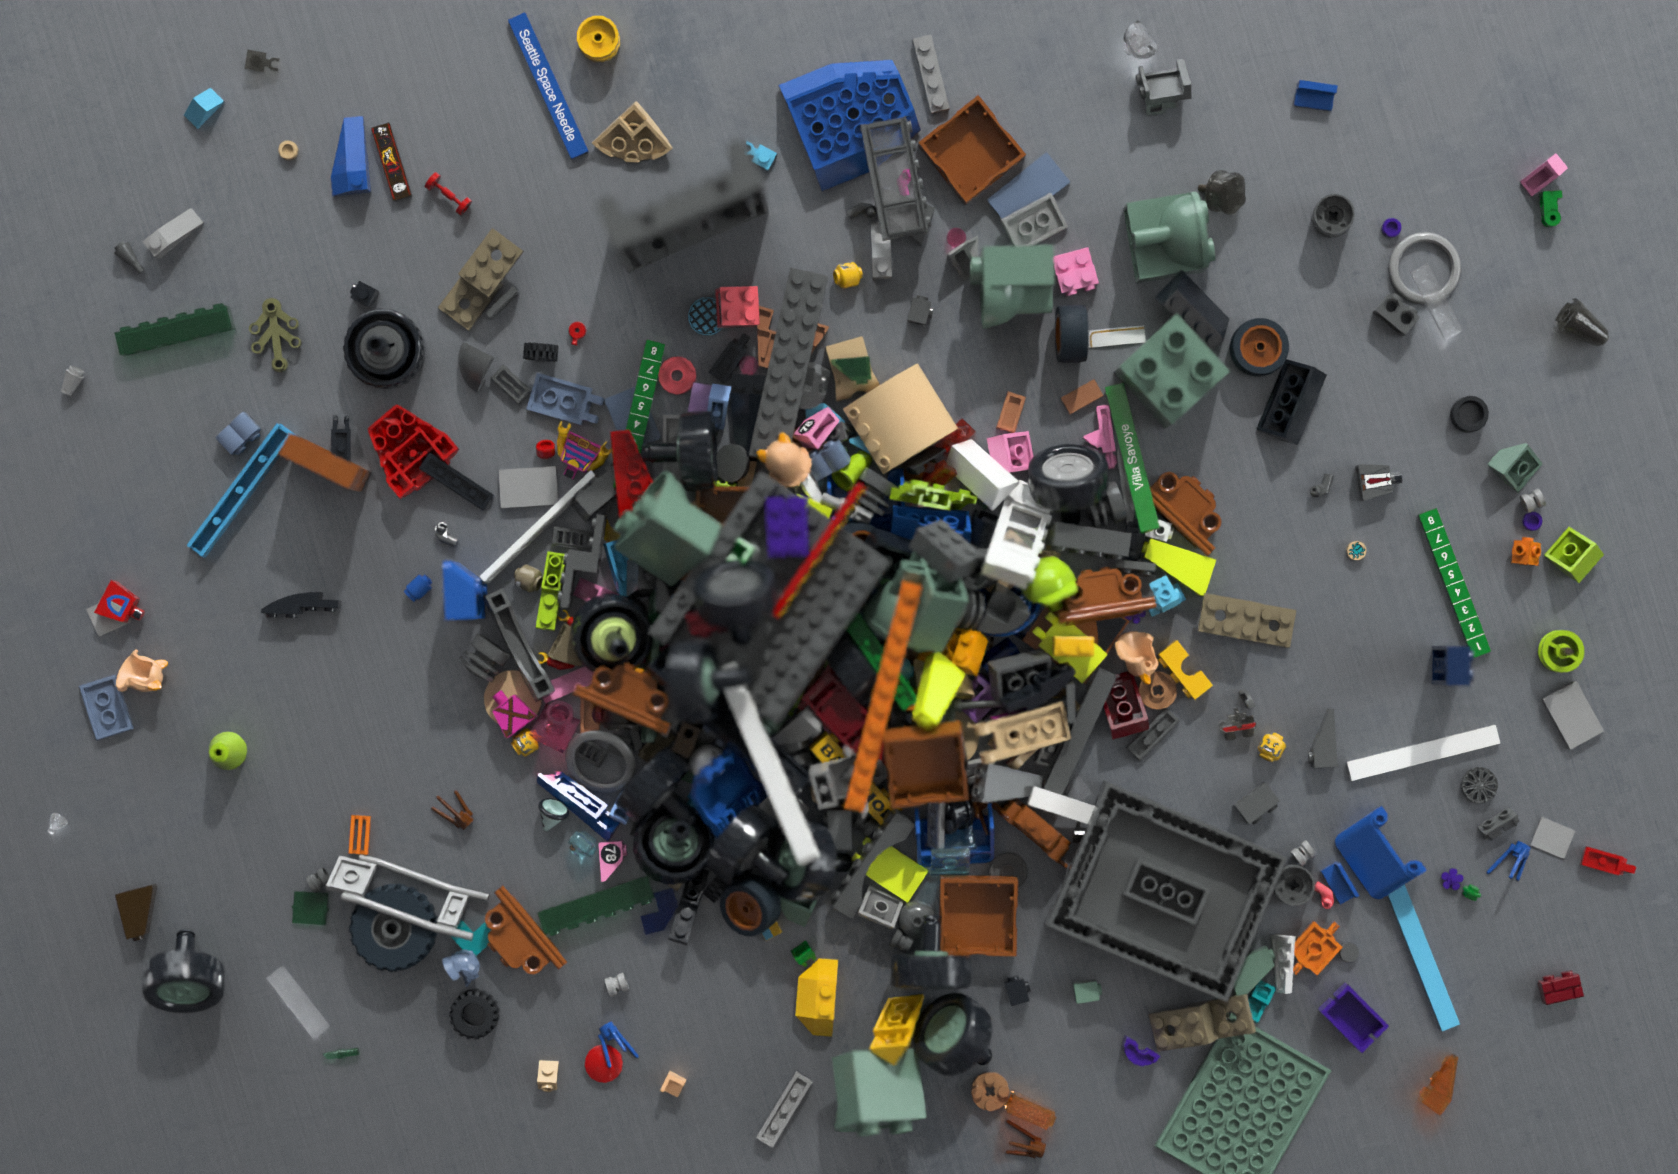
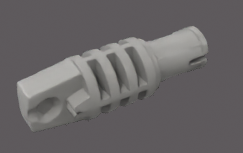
[820,492,873,524]

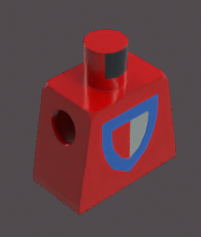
[94,580,145,623]

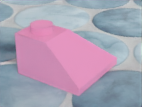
[987,431,1034,473]

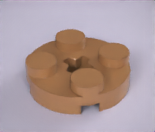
[1138,671,1177,710]
[971,1072,1010,1111]

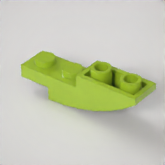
[536,551,565,631]

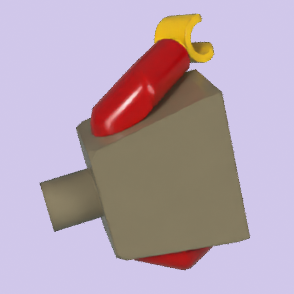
[538,610,582,670]

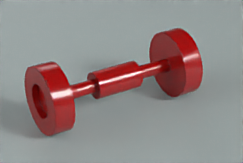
[424,172,472,216]

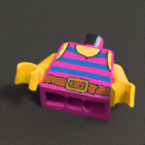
[557,421,612,480]

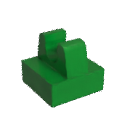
[791,940,816,967]

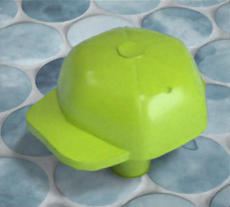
[1021,556,1078,611]

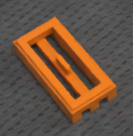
[348,815,371,855]

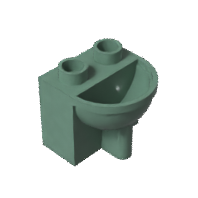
[1123,191,1215,284]
[970,245,1054,329]
[614,471,722,586]
[863,551,968,653]
[832,1048,926,1137]

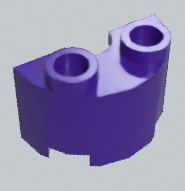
[1122,1035,1160,1067]

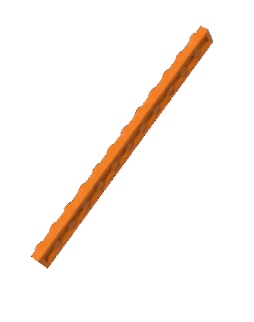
[844,581,922,812]

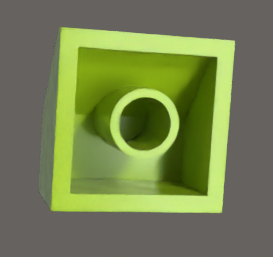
[1544,527,1604,583]

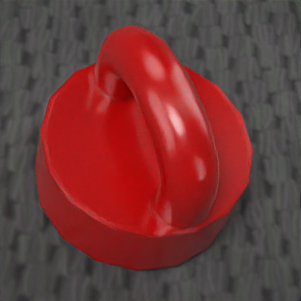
[536,440,555,459]

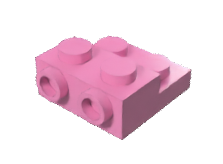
[1054,247,1099,297]

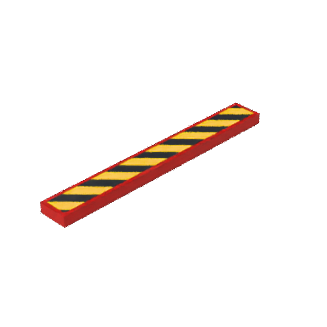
[771,483,868,619]

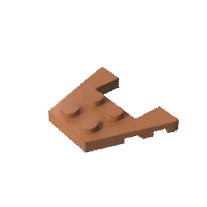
[757,306,829,369]

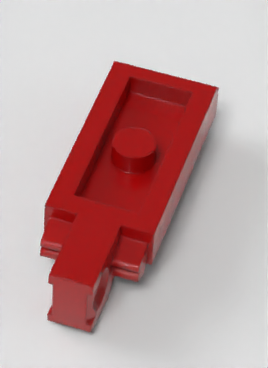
[1580,846,1636,876]

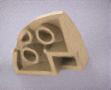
[592,101,673,162]

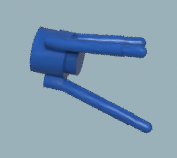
[1487,841,1531,881]
[598,1021,639,1068]

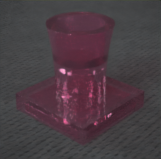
[529,701,580,753]

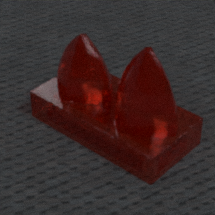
[935,418,976,458]
[922,460,957,487]

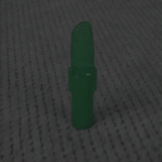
[322,1048,360,1059]

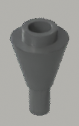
[114,241,145,274]

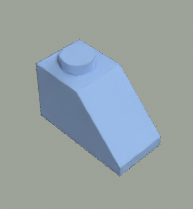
[707,383,731,430]

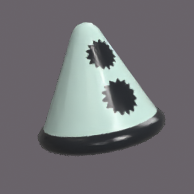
[538,798,569,831]

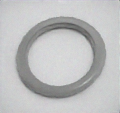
[1389,232,1461,304]
[565,730,636,793]

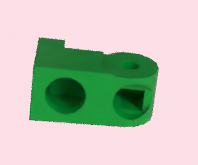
[1539,190,1563,228]

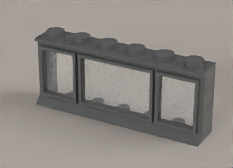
[860,116,931,241]

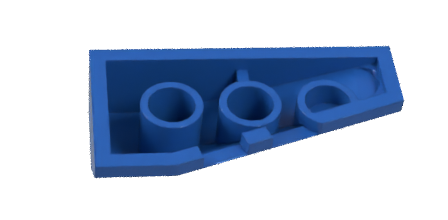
[331,116,371,196]

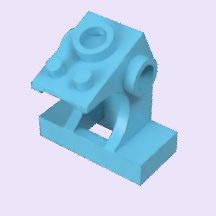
[1148,576,1186,617]

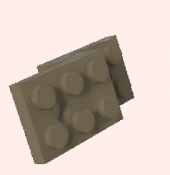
[438,228,524,331]
[1197,593,1296,648]
[1148,994,1256,1052]

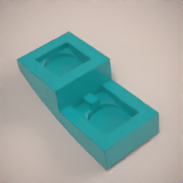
[1248,980,1276,1023]

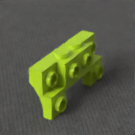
[889,480,977,511]

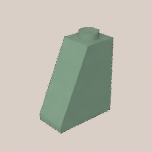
[1233,946,1276,996]

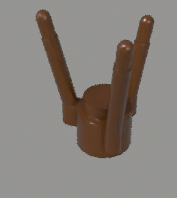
[431,790,474,830]
[970,794,1010,835]
[1006,1120,1046,1158]

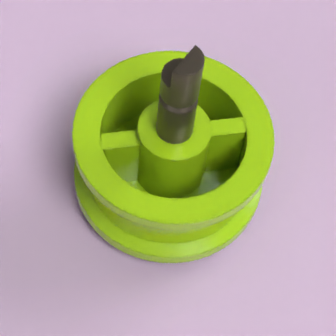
[1538,630,1585,672]

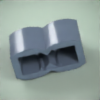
[216,412,261,455]
[808,440,851,481]

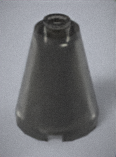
[1553,298,1609,347]

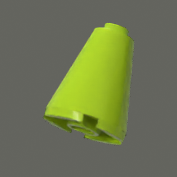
[208,732,247,770]

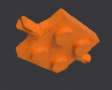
[1293,921,1343,975]

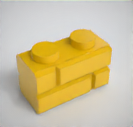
[1052,636,1094,657]

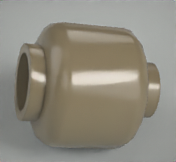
[514,565,543,593]

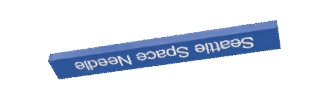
[508,12,589,160]

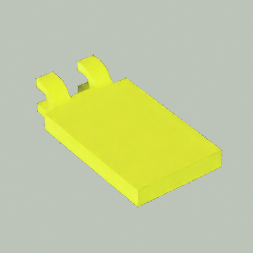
[1032,612,1108,683]
[852,837,929,903]

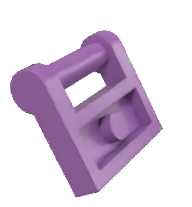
[961,672,994,724]

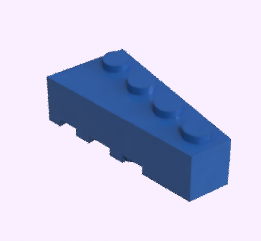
[890,506,971,543]

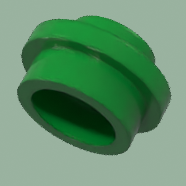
[1462,884,1482,901]

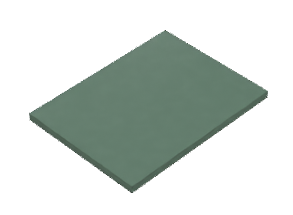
[1155,1012,1331,1174]

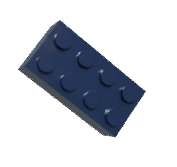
[1432,646,1474,686]

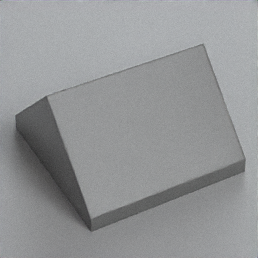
[857,885,904,930]

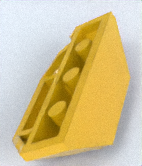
[795,958,838,1037]

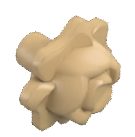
[1038,546,1060,558]

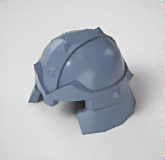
[442,949,480,987]

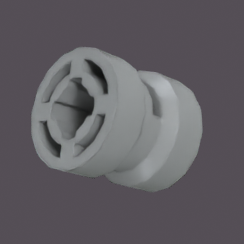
[1520,489,1546,513]
[1290,840,1317,867]
[605,972,629,997]

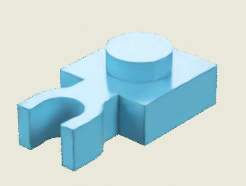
[746,141,777,171]

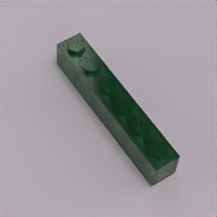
[114,303,235,357]
[538,875,655,936]

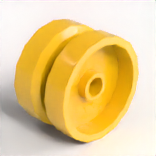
[577,16,620,62]

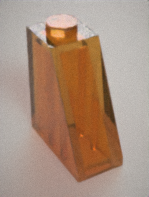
[1005,1089,1057,1130]

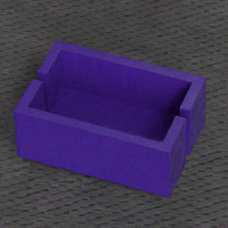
[766,496,810,558]
[1318,982,1389,1053]

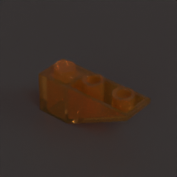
[1418,1053,1458,1116]

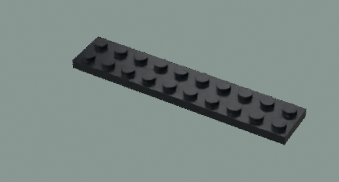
[645,645,810,796]

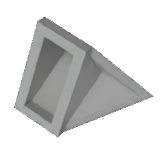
[947,235,978,280]

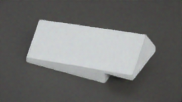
[945,439,1020,511]

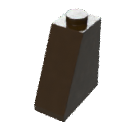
[115,884,157,941]

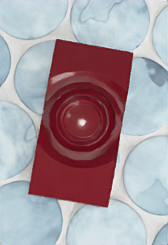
[801,671,868,754]

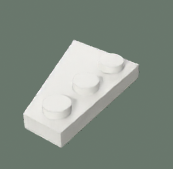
[1271,934,1295,994]

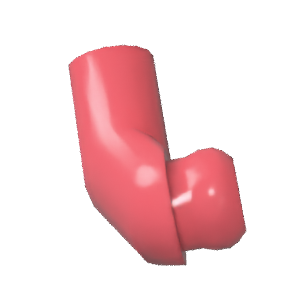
[1315,881,1334,909]

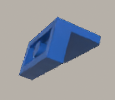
[1294,80,1338,111]
[1320,861,1359,905]

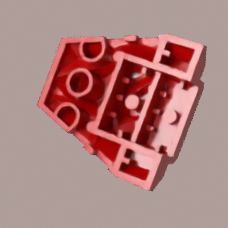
[367,404,459,499]

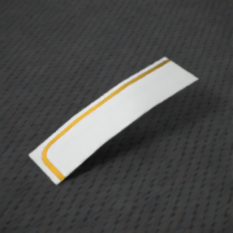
[1089,325,1146,348]

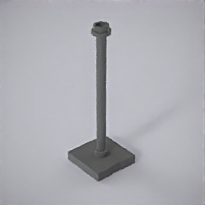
[954,679,1076,723]

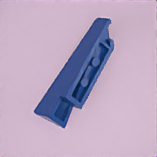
[536,772,620,841]

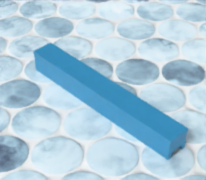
[186,423,295,558]

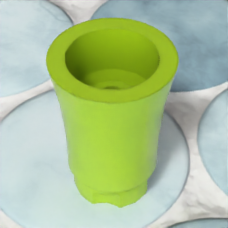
[832,450,873,491]

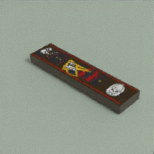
[371,122,412,202]

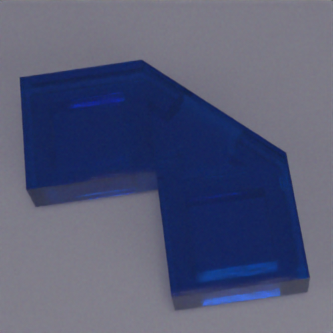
[640,888,678,935]

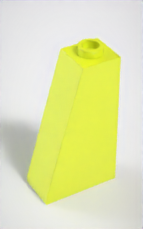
[1141,538,1216,597]
[912,651,966,730]

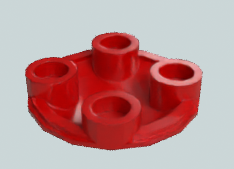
[585,1045,623,1083]

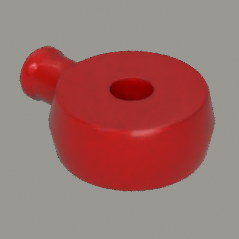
[568,321,587,346]

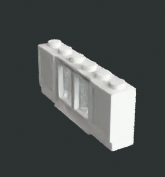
[981,480,1054,589]

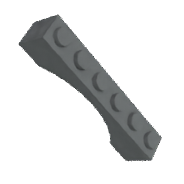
[484,588,555,702]
[831,809,915,918]

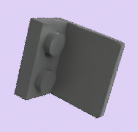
[1116,560,1157,598]

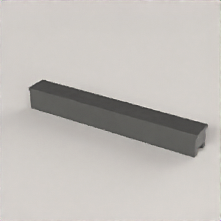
[1035,666,1116,815]

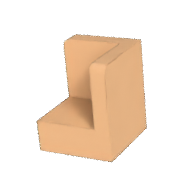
[660,1071,687,1097]

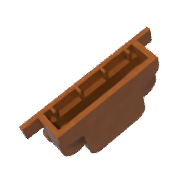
[1150,472,1221,556]
[1057,567,1157,626]
[573,663,671,735]
[989,798,1071,869]
[485,886,567,974]

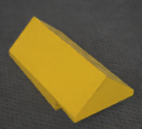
[870,994,925,1066]

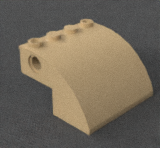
[843,363,958,474]

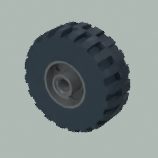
[349,883,438,972]

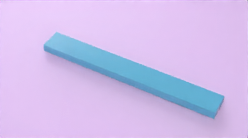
[1387,885,1460,1031]

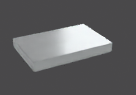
[1000,193,1068,246]
[498,466,559,508]
[1542,681,1604,750]

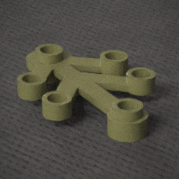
[249,298,302,372]

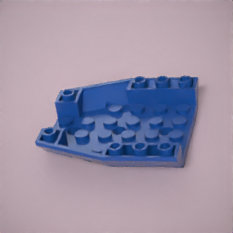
[779,60,921,191]

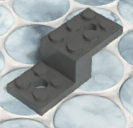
[558,514,607,608]

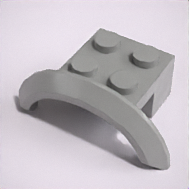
[810,746,868,818]

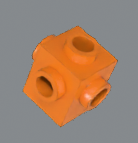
[1511,537,1541,566]

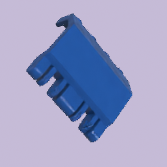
[690,747,769,838]

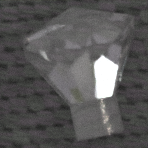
[47,813,68,835]

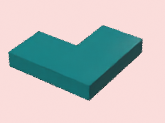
[450,919,492,956]

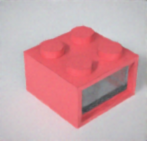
[715,286,760,328]

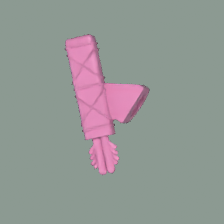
[1083,405,1117,469]

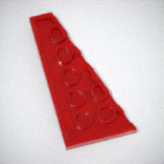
[610,430,653,518]

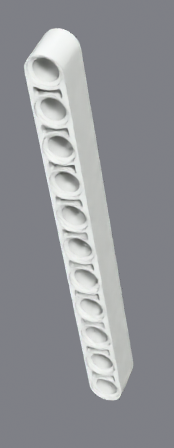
[717,661,820,866]

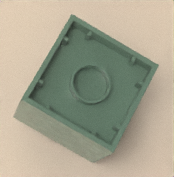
[1113,314,1230,428]

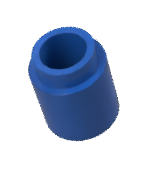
[404,574,433,602]

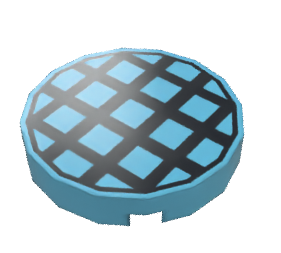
[688,297,722,336]

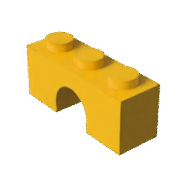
[1157,640,1213,700]

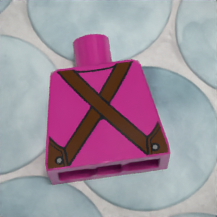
[492,690,538,738]

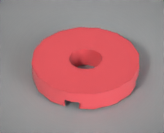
[658,357,696,395]

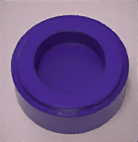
[1381,218,1402,238]
[1522,512,1543,531]

